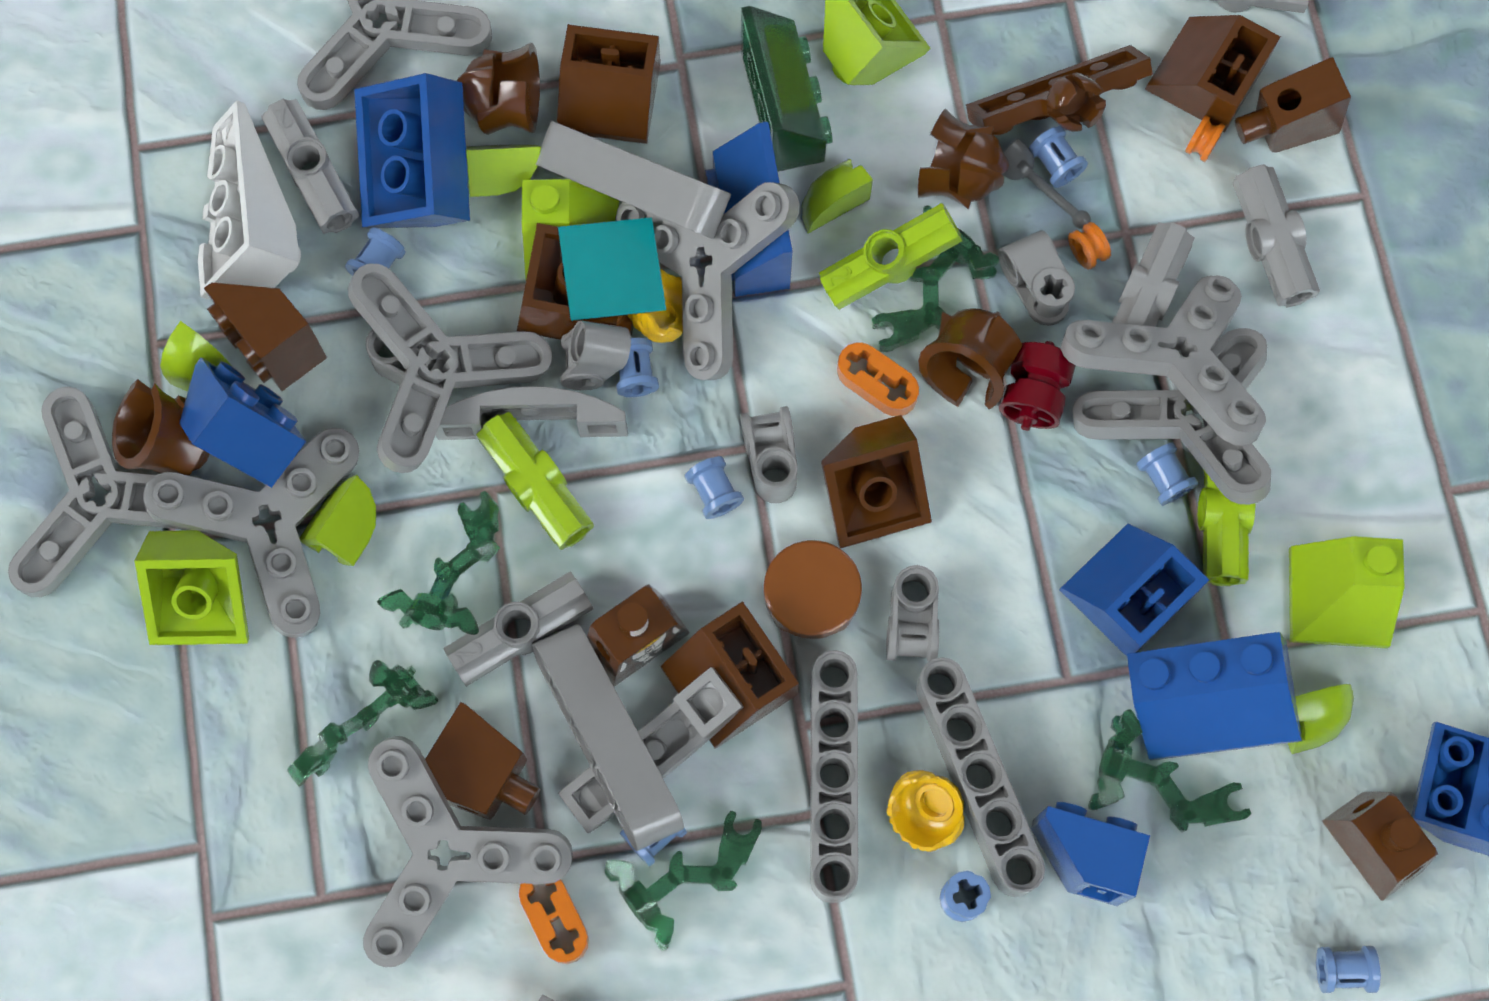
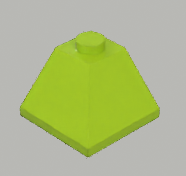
[823,0,931,85]
[522,179,619,280]
[134,530,249,645]
[1289,536,1405,649]

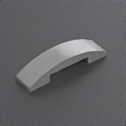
[436,387,628,440]
[558,667,744,833]

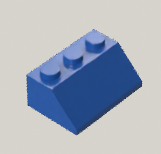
[354,73,470,228]
[705,122,793,297]
[1127,632,1302,761]

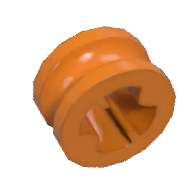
[1185,115,1226,162]
[1068,222,1111,270]

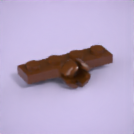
[966,45,1153,135]

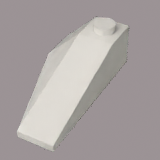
[198,100,301,300]

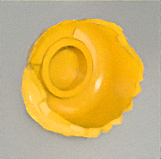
[628,269,683,343]
[886,770,964,852]

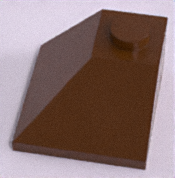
[517,223,618,340]
[821,415,932,549]

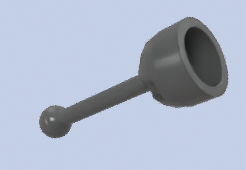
[1003,139,1091,229]

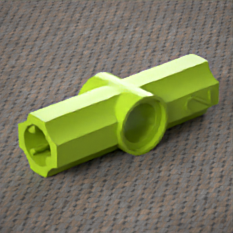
[819,203,963,310]
[476,411,594,550]
[1197,469,1256,587]

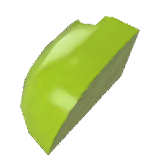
[466,144,541,197]
[802,159,873,234]
[160,321,232,391]
[299,475,376,566]
[1288,684,1354,754]

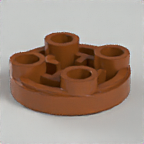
[764,540,862,639]

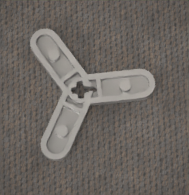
[297,0,492,110]
[615,182,799,380]
[348,264,552,473]
[1061,275,1266,446]
[1072,328,1271,505]
[8,387,189,597]
[143,428,359,638]
[363,736,573,967]

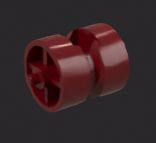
[999,341,1076,431]

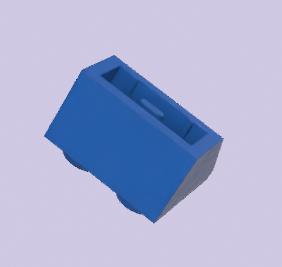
[179,357,306,488]
[1059,523,1209,656]
[1411,722,1489,856]
[1031,802,1150,906]

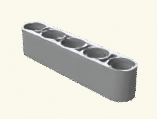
[536,121,731,239]
[532,624,684,851]
[810,650,858,904]
[916,657,1045,897]

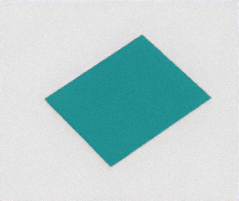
[558,217,666,321]

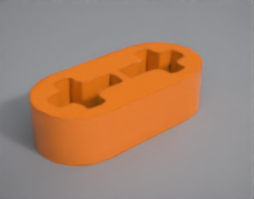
[837,342,919,416]
[519,879,589,964]

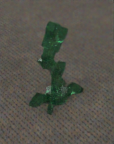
[871,205,999,352]
[377,491,500,635]
[287,660,438,787]
[1088,709,1251,832]
[604,810,762,951]

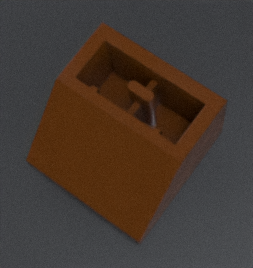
[1145,15,1281,133]
[557,24,661,144]
[204,282,327,391]
[660,601,799,749]

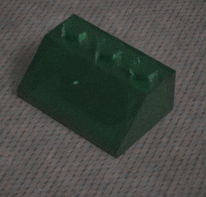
[741,6,833,172]

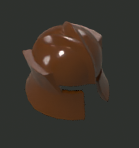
[457,42,540,135]
[918,108,1009,210]
[918,308,1022,410]
[112,379,210,476]

